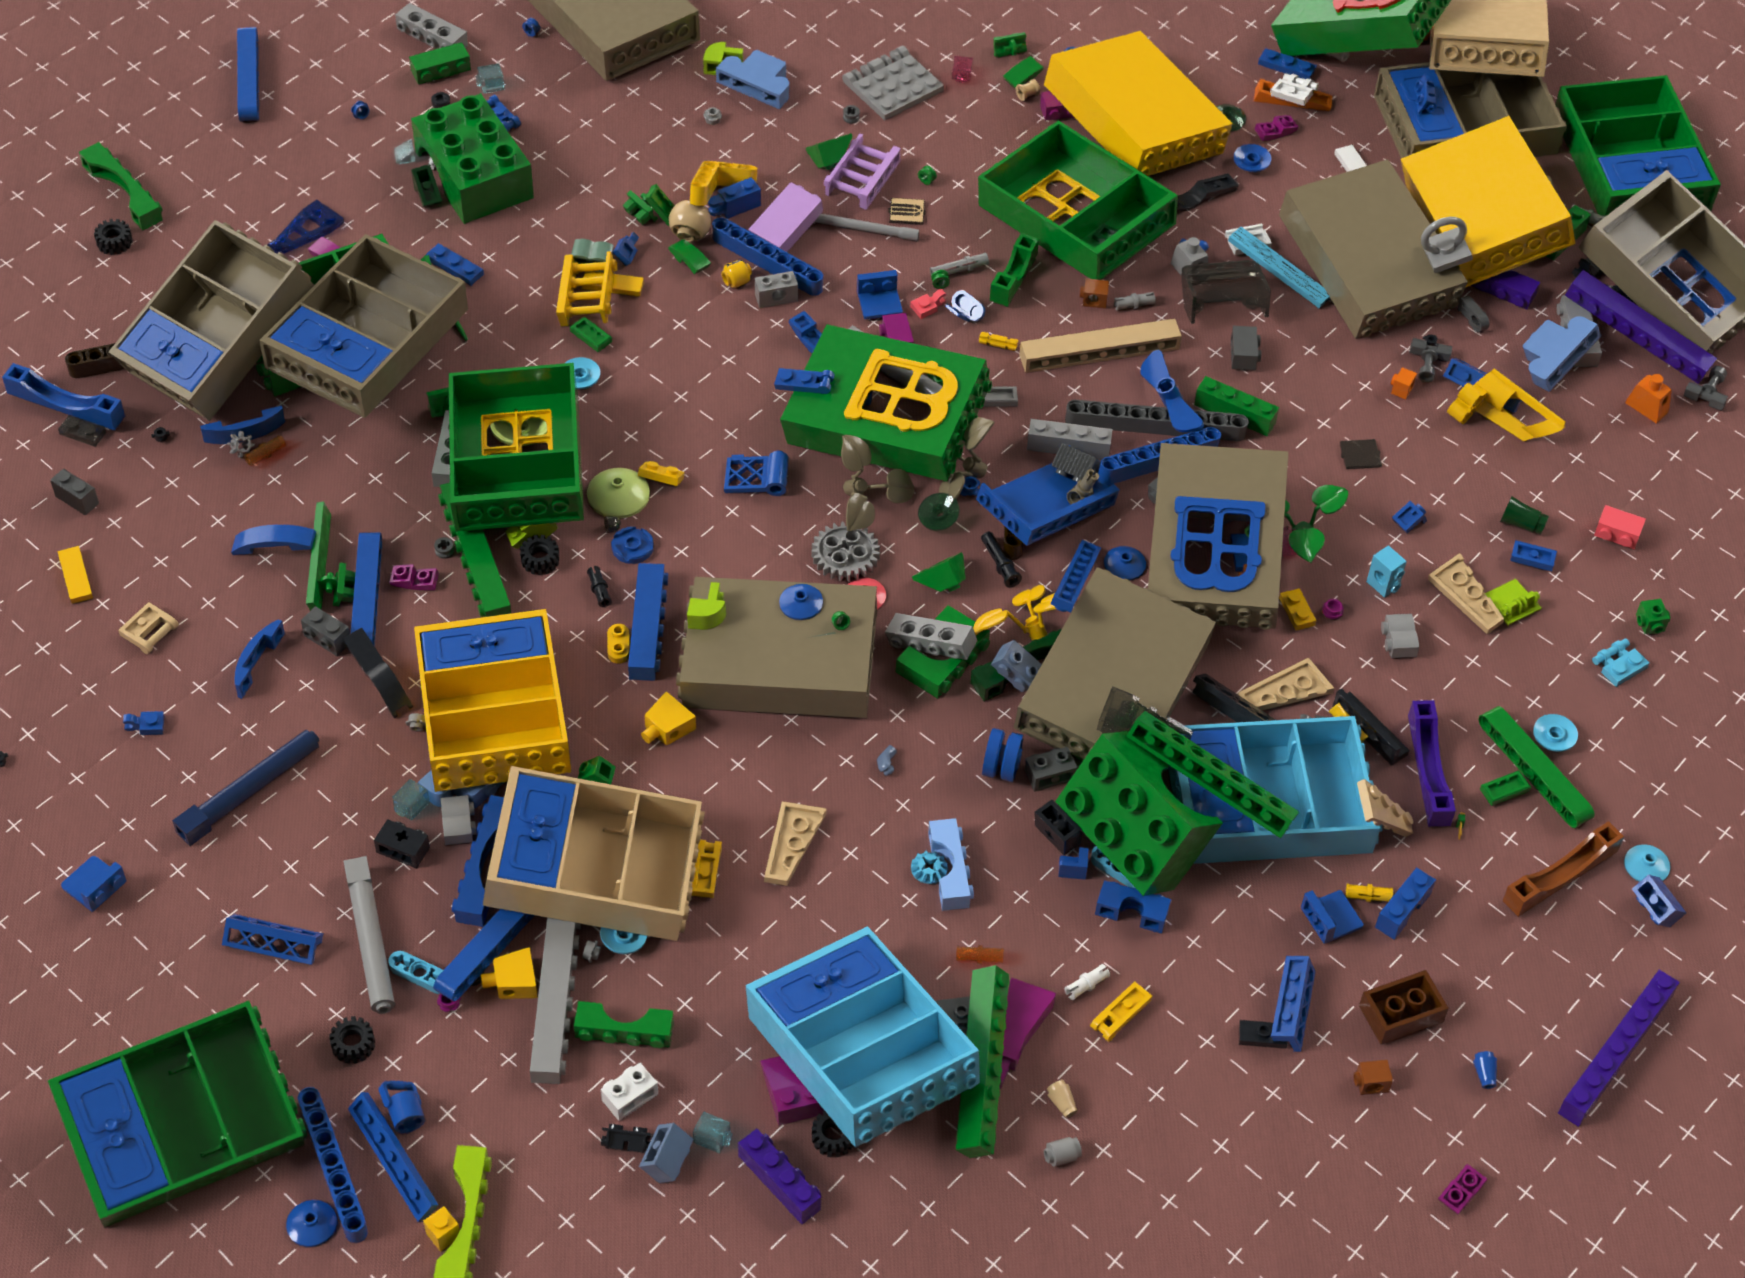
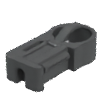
[1457,295,1489,332]

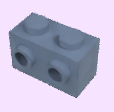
[991,640,1042,692]
[639,1123,693,1183]

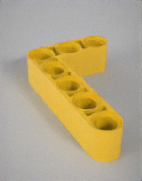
[690,161,758,206]

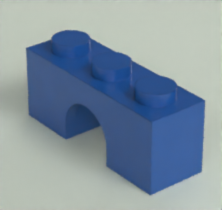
[1375,867,1436,940]
[1095,880,1171,934]

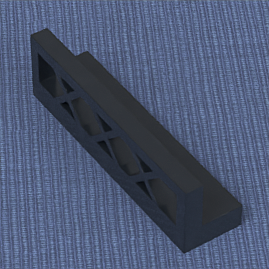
[1192,673,1276,723]
[1333,688,1410,766]

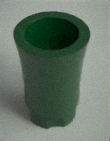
[1500,496,1549,535]

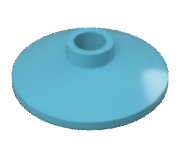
[565,357,600,389]
[1533,714,1578,752]
[1624,844,1670,882]
[600,927,647,954]

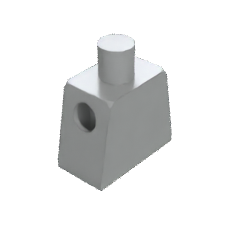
[1171,237,1208,287]

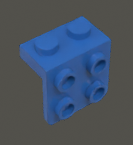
[61,856,127,912]

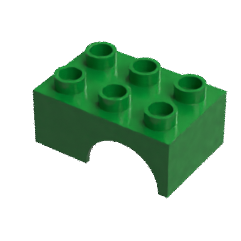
[411,94,534,224]
[1055,731,1223,896]

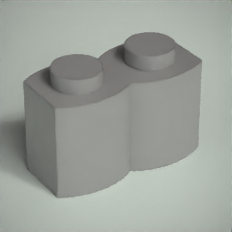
[1381,614,1419,658]
[441,795,476,845]

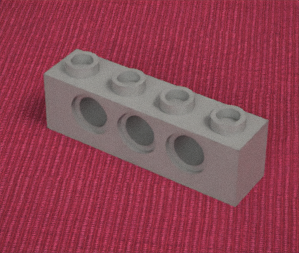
[395,3,468,49]
[432,410,450,487]
[885,613,977,660]

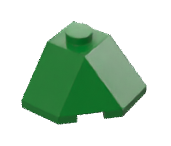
[805,133,853,170]
[912,552,965,592]

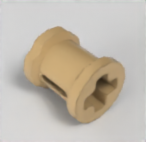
[1016,79,1040,101]

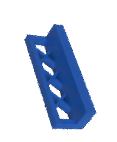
[1443,358,1522,413]
[222,914,324,965]
[1271,956,1316,1052]

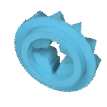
[911,850,948,884]

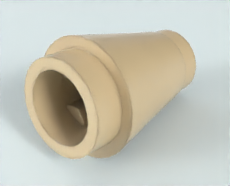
[1047,1080,1078,1118]

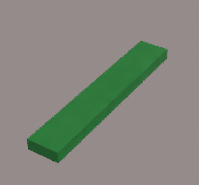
[306,501,331,611]

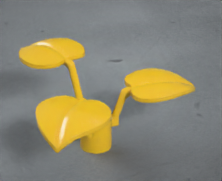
[973,585,1056,641]

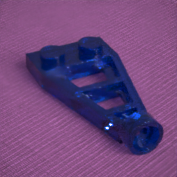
[267,199,344,254]

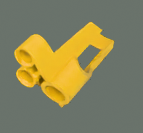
[1447,368,1566,441]

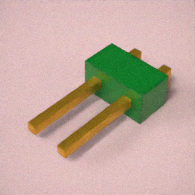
[1456,812,1465,840]

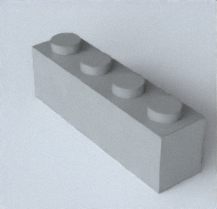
[1556,295,1602,367]
[1027,419,1113,460]

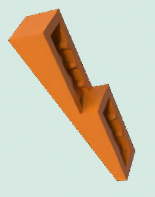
[1254,79,1332,111]

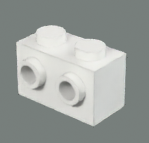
[601,1063,658,1121]

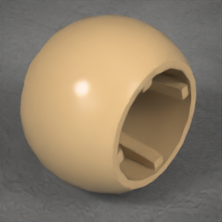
[669,200,711,242]

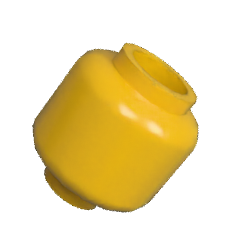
[721,260,752,288]

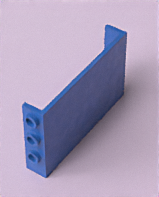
[976,445,1120,546]

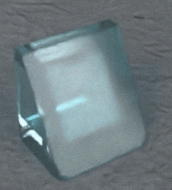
[394,139,415,164]

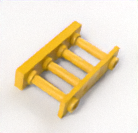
[556,251,617,326]

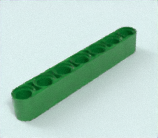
[1478,706,1595,828]

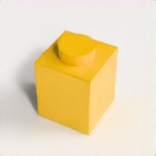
[423,1207,460,1252]

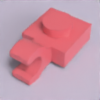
[910,289,946,319]

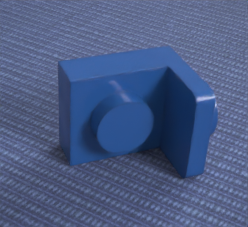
[1392,501,1427,533]

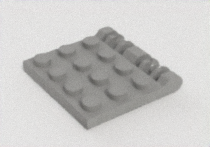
[842,46,944,121]

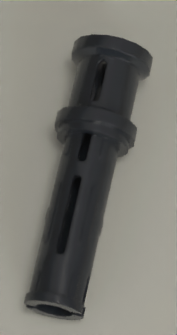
[981,531,1022,588]

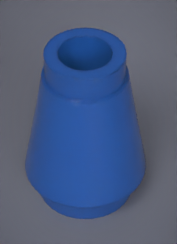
[1473,1051,1497,1089]

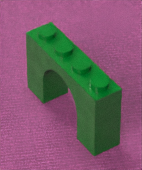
[895,605,990,699]

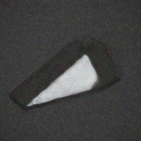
[1097,686,1193,740]

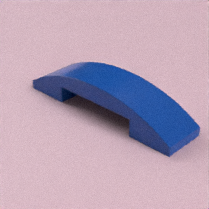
[789,311,822,354]
[200,405,286,444]
[231,524,316,555]
[234,619,285,699]

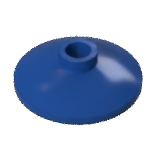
[1233,144,1271,172]
[1104,546,1146,581]
[779,584,823,620]
[286,1200,337,1247]

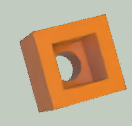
[1390,367,1417,400]

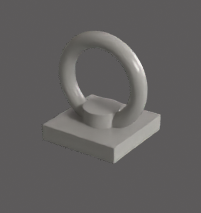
[1421,216,1473,273]

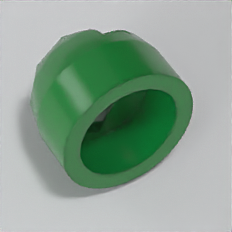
[831,611,850,630]

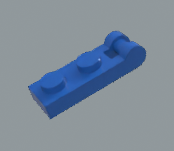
[774,368,835,394]

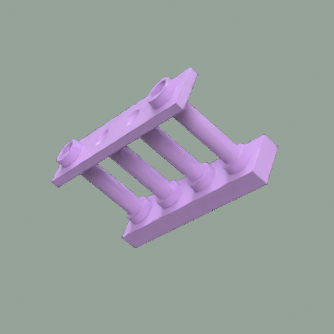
[824,134,901,210]

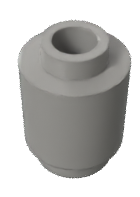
[1044,1137,1082,1167]

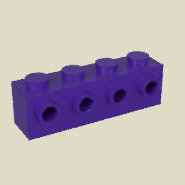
[738,1128,822,1225]

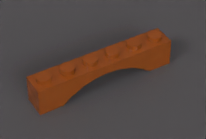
[1502,821,1624,917]

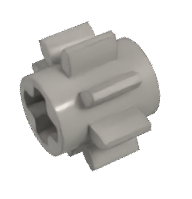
[227,431,255,457]

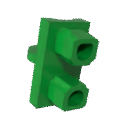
[993,32,1027,57]
[623,190,658,225]
[320,562,356,607]

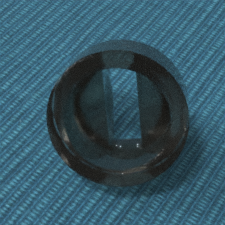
[604,516,621,533]

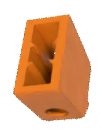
[1625,374,1672,424]

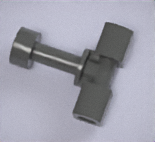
[1409,338,1452,383]
[1684,366,1728,411]

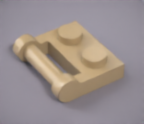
[118,602,179,654]

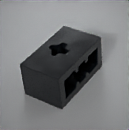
[1035,799,1082,855]
[374,819,430,869]

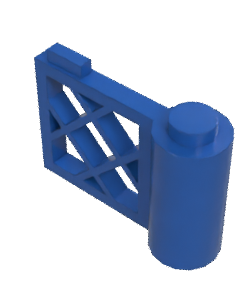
[724,450,789,496]

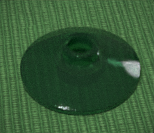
[1216,104,1246,132]
[918,493,960,531]

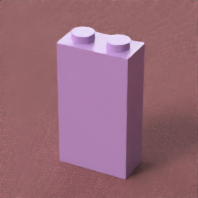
[748,182,823,252]

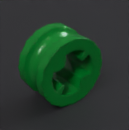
[918,165,937,185]
[931,270,950,289]

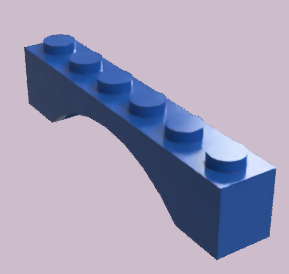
[2,363,125,431]
[452,795,504,927]

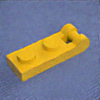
[691,839,722,898]
[1090,981,1152,1042]

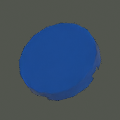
[611,526,654,564]

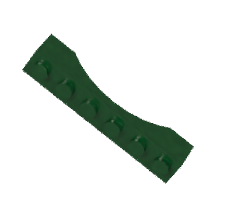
[970,629,1062,702]

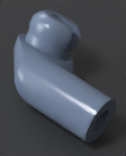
[877,745,897,776]

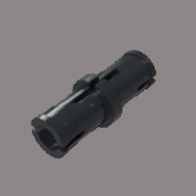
[587,566,612,607]

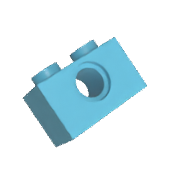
[1366,545,1407,598]

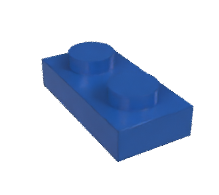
[1510,540,1557,572]

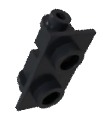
[601,1124,653,1153]

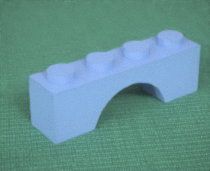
[928,818,974,911]

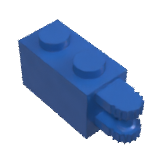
[708,177,761,219]

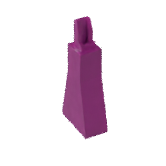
[1000,977,1056,1089]

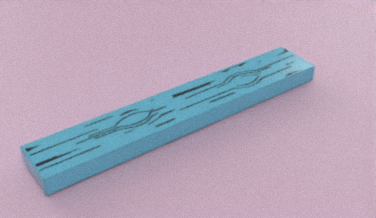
[1228,227,1330,308]

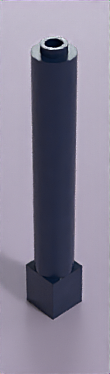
[172,730,320,846]

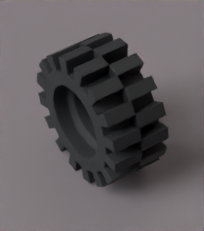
[94,219,133,255]
[520,535,559,575]
[329,1016,375,1064]
[812,1111,853,1157]

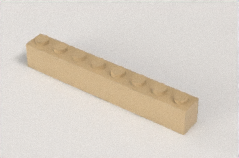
[1019,319,1182,373]

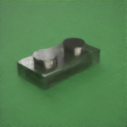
[58,415,107,447]

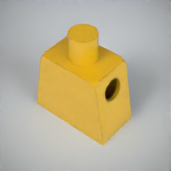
[641,692,696,745]
[481,947,538,999]

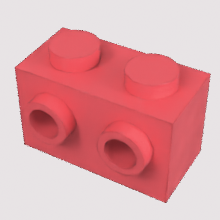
[1594,505,1646,549]

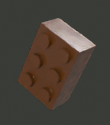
[1359,970,1449,1045]

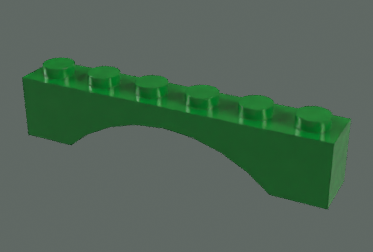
[79,142,163,231]

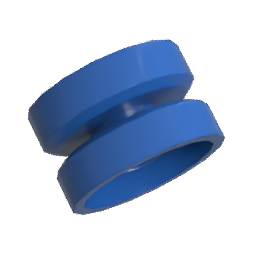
[982,728,1024,783]

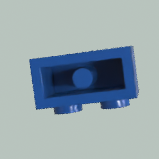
[1632,874,1687,928]

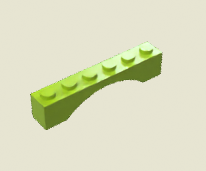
[434,1145,492,1278]

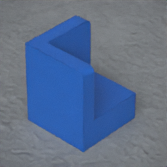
[1058,847,1089,880]

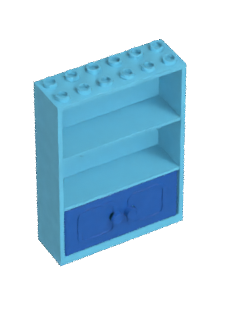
[1167,716,1383,864]
[746,926,980,1147]

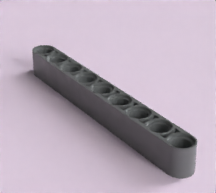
[1065,400,1248,441]

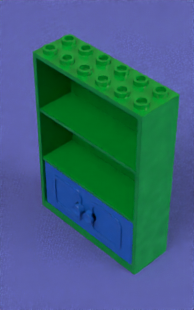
[1555,75,1721,217]
[47,1000,307,1228]

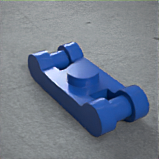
[487,95,521,132]

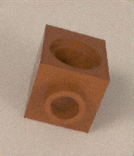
[1079,278,1109,309]
[1353,1060,1393,1095]

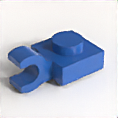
[612,232,639,266]
[123,711,164,735]

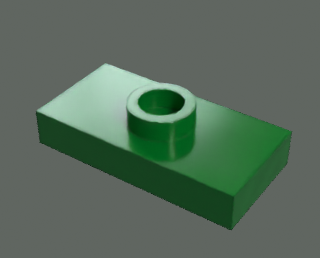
[645,184,675,226]
[570,316,612,352]
[1480,770,1531,806]

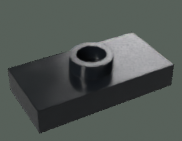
[1239,1020,1288,1049]

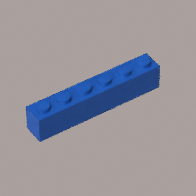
[628,563,669,681]

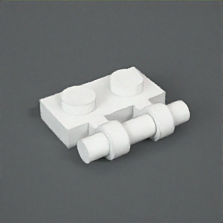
[1271,74,1319,106]

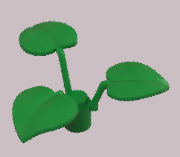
[1284,485,1348,563]

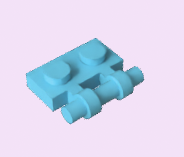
[1592,638,1649,687]

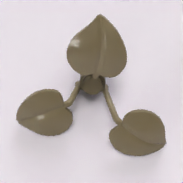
[939,417,995,509]
[841,435,914,531]

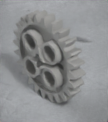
[811,522,880,582]

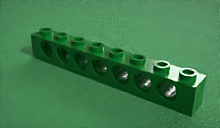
[1126,711,1299,838]

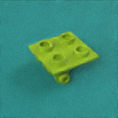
[1485,579,1542,625]

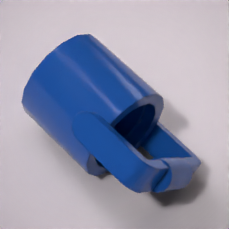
[378,1081,425,1133]

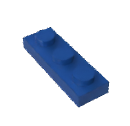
[1258,48,1317,80]
[426,243,484,286]

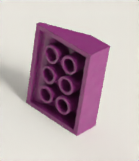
[760,1056,825,1126]

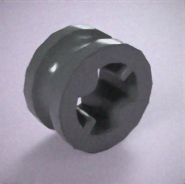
[843,105,860,124]
[434,537,454,559]

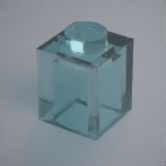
[475,63,505,93]
[392,779,430,821]
[693,1111,732,1154]

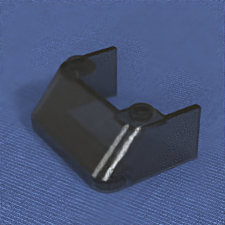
[1181,260,1271,324]

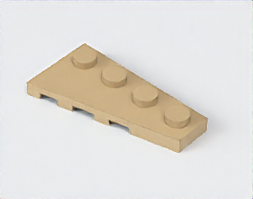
[1428,553,1504,634]
[1238,658,1334,710]
[1357,779,1414,837]
[764,801,827,886]

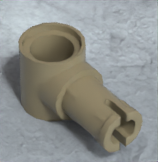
[1067,469,1099,505]

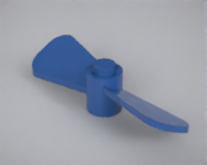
[1140,350,1204,433]

